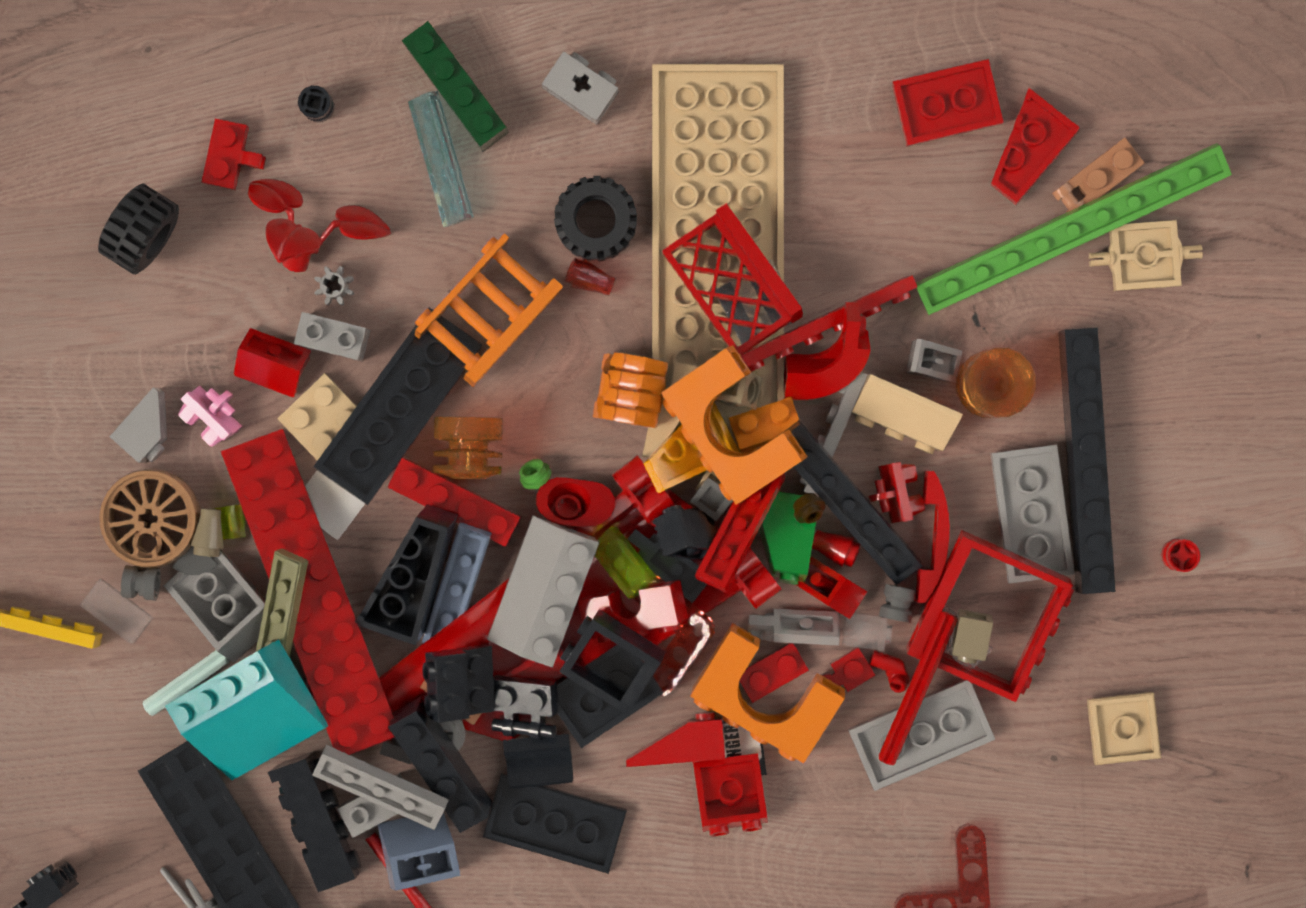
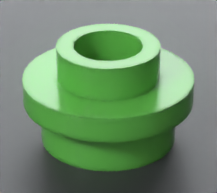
[519,459,552,489]

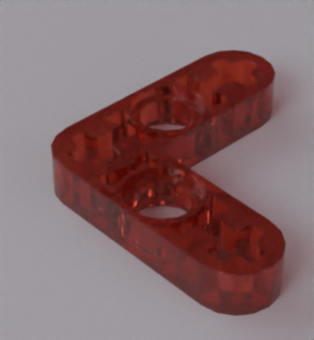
[631,573,715,696]
[894,823,990,908]

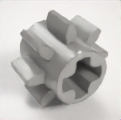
[314,266,355,306]

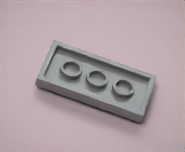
[990,445,1075,584]
[848,680,995,791]

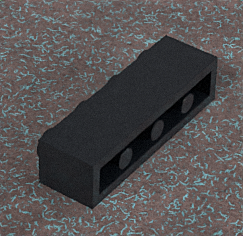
[388,697,492,833]

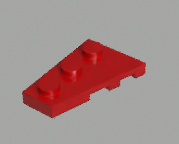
[991,88,1080,206]

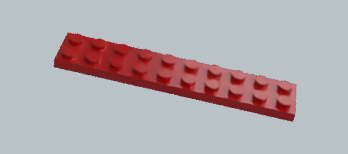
[220,429,395,755]

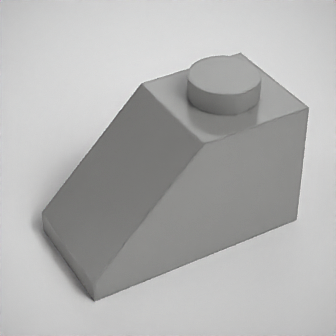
[109,387,167,463]

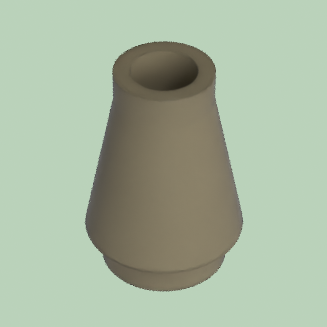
[191,508,224,557]

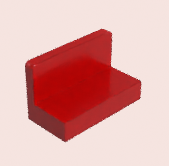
[233,328,311,397]

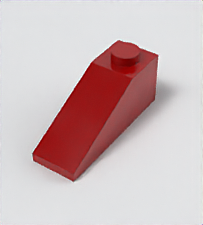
[626,712,725,767]

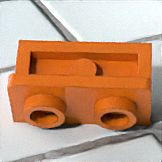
[729,397,800,453]

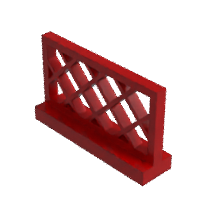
[662,203,803,356]

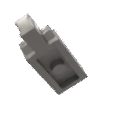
[748,609,840,646]

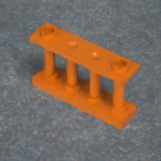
[414,233,563,387]

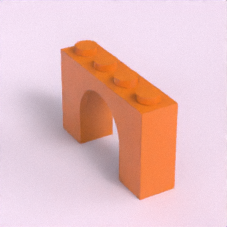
[661,345,808,505]
[690,623,845,764]

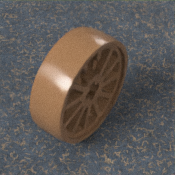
[99,469,201,568]

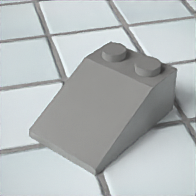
[164,549,266,663]

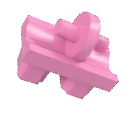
[178,386,242,447]

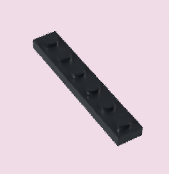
[777,420,922,585]

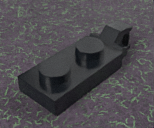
[628,529,707,603]

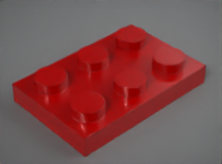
[892,59,1004,147]

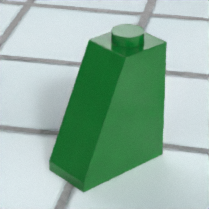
[759,491,816,585]

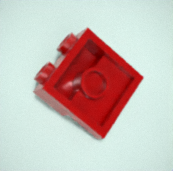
[693,753,768,837]

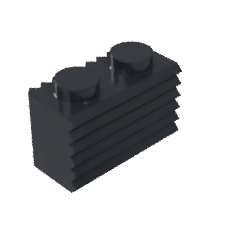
[653,505,717,560]

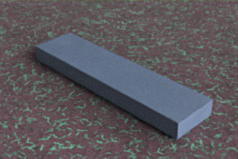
[422,522,492,643]

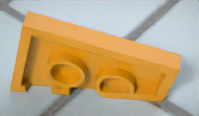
[643,403,739,494]

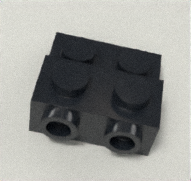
[422,644,495,723]
[12,862,79,908]

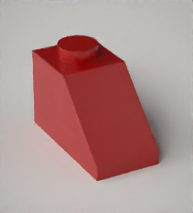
[796,556,867,619]

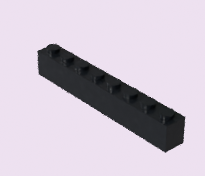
[1058,327,1116,594]

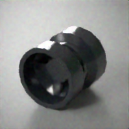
[298,85,335,123]

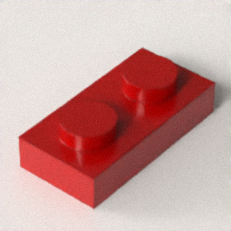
[740,643,809,703]

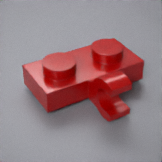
[201,118,266,191]

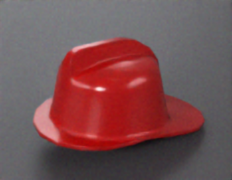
[536,477,615,529]

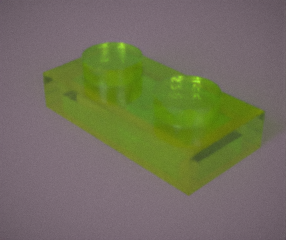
[594,527,656,599]

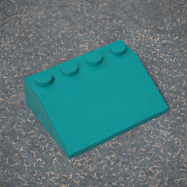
[165,639,328,780]

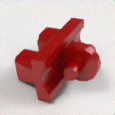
[868,462,925,523]

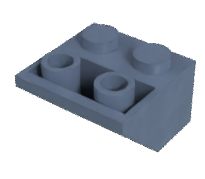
[378,813,461,891]

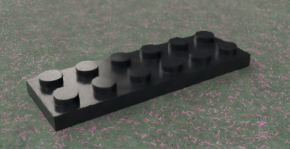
[313,307,482,506]

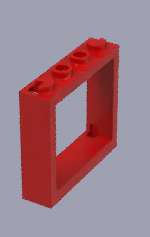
[907,530,1074,702]

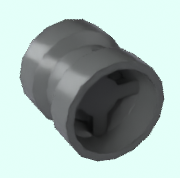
[121,565,161,601]
[879,584,917,623]

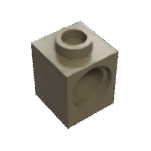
[716,373,763,410]
[951,609,993,663]

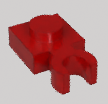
[820,647,875,692]

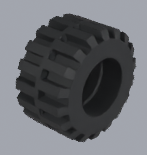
[554,176,637,262]
[98,183,179,275]

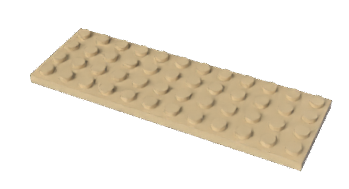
[652,64,784,452]

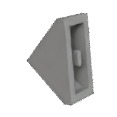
[906,339,962,383]

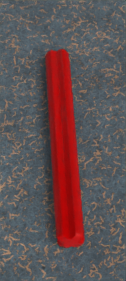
[878,611,958,766]

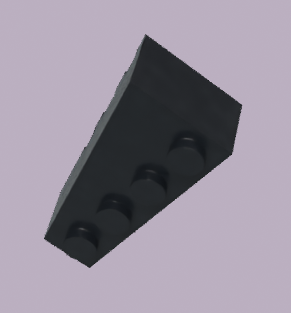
[355,504,458,645]
[268,751,362,893]

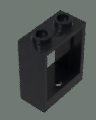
[559,609,667,715]

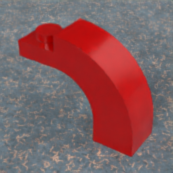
[784,302,871,400]

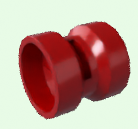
[1161,538,1201,572]

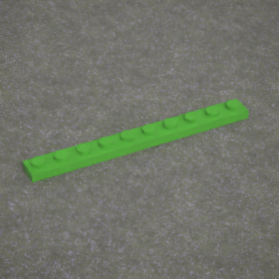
[916,143,1232,315]

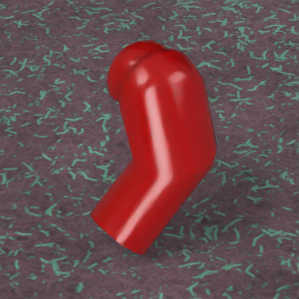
[869,650,910,693]

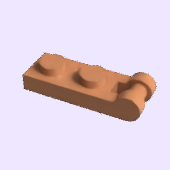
[1052,138,1145,213]

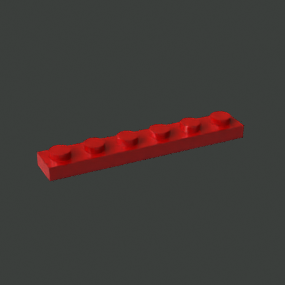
[740,275,918,372]

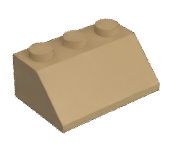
[852,374,963,455]

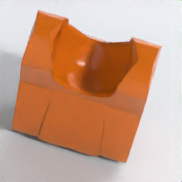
[593,352,668,429]

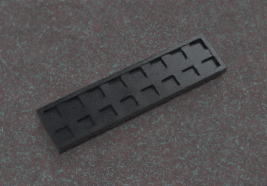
[138,741,300,908]

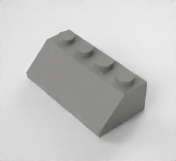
[487,515,599,668]

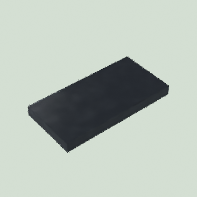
[483,773,627,874]

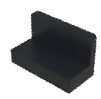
[503,734,574,789]

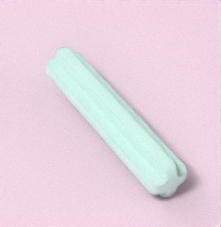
[142,650,230,716]

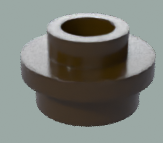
[793,493,826,524]

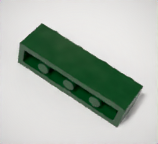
[402,21,509,152]

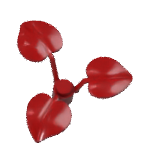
[248,179,391,272]

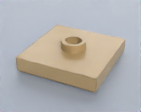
[1087,692,1161,765]

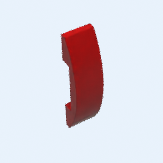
[915,471,950,603]

